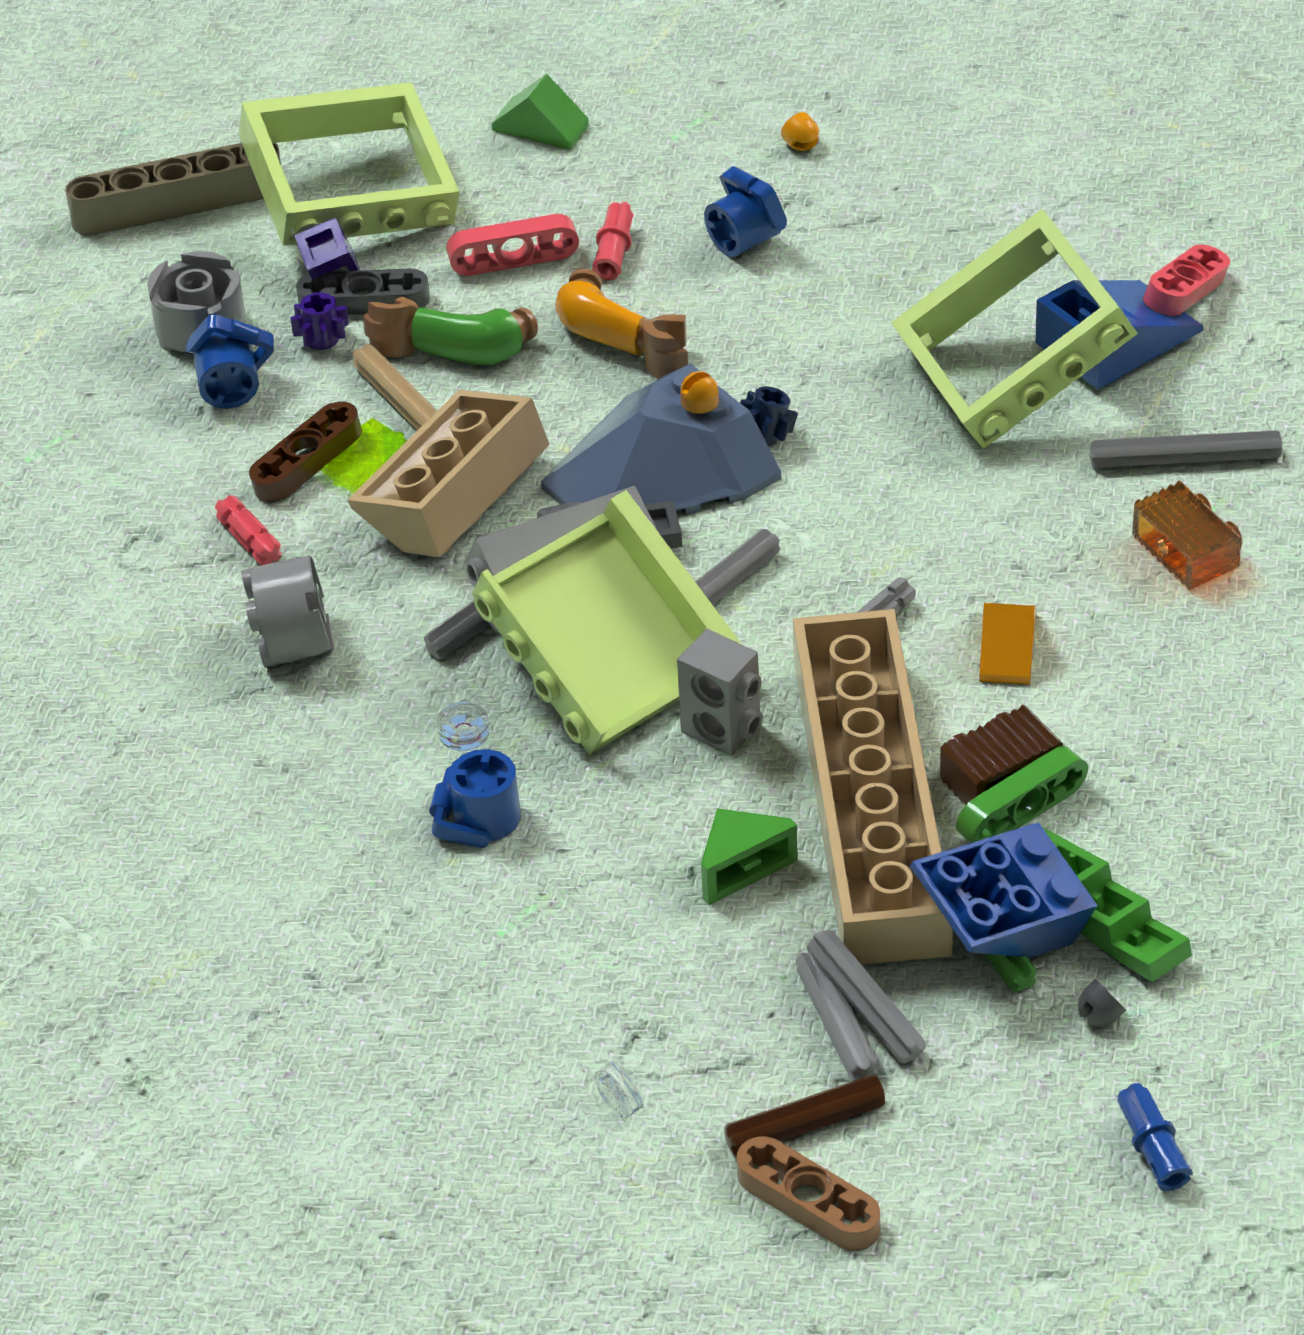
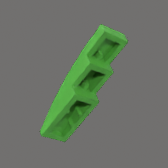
[1042,827,1192,982]

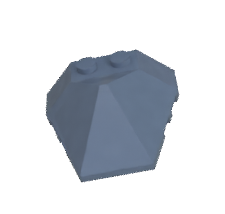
[541,363,782,515]

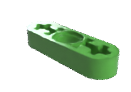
[956,746,1088,843]

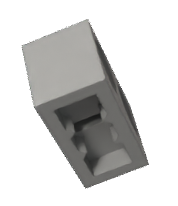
[677,628,763,756]

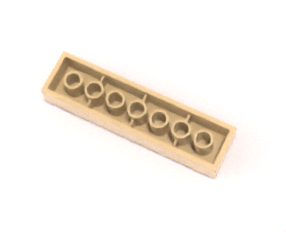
[793,609,953,965]

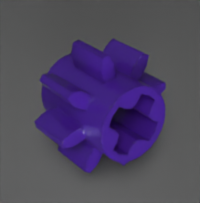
[290,292,349,350]

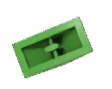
[491,73,589,150]
[701,808,798,905]

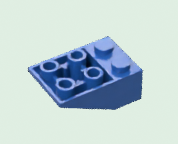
[1035,280,1203,390]
[910,822,1098,958]

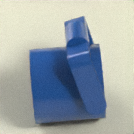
[704,166,787,258]
[186,314,274,409]
[429,749,521,848]

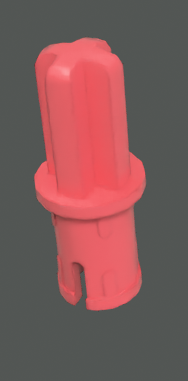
[592,201,634,280]

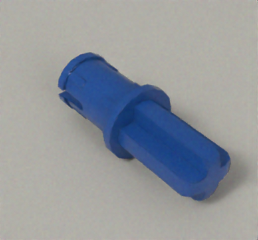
[1117,1083,1193,1191]

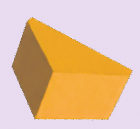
[979,603,1037,685]

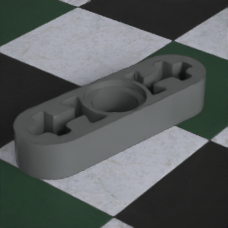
[296,268,430,315]

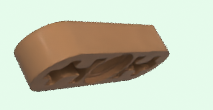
[737,1136,880,1251]

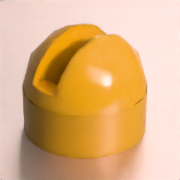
[781,112,819,151]
[680,371,719,414]

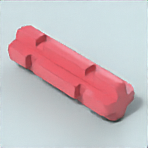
[215,495,282,565]

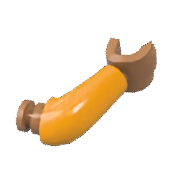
[555,268,688,379]

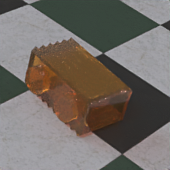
[1132,480,1243,590]

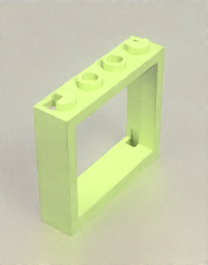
[239,82,459,246]
[891,209,1138,449]

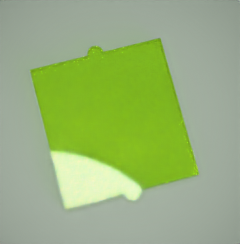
[320,418,407,493]

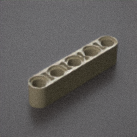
[65,143,281,235]

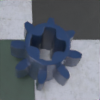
[740,386,798,446]

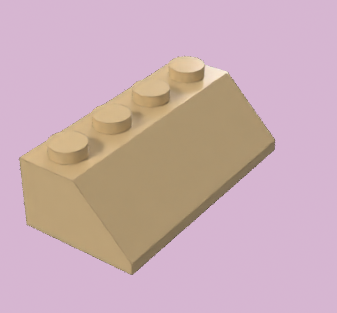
[347,390,550,557]

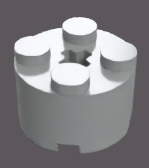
[148,251,246,353]
[241,555,334,668]

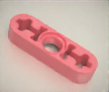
[446,214,579,276]
[1143,244,1230,316]

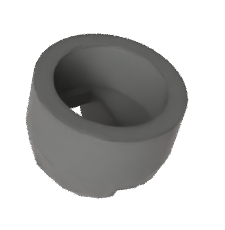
[1078,978,1127,1027]

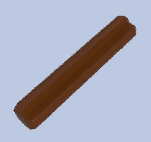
[724,1075,885,1156]

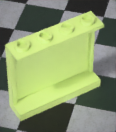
[472,490,741,755]

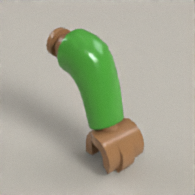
[363,297,538,365]

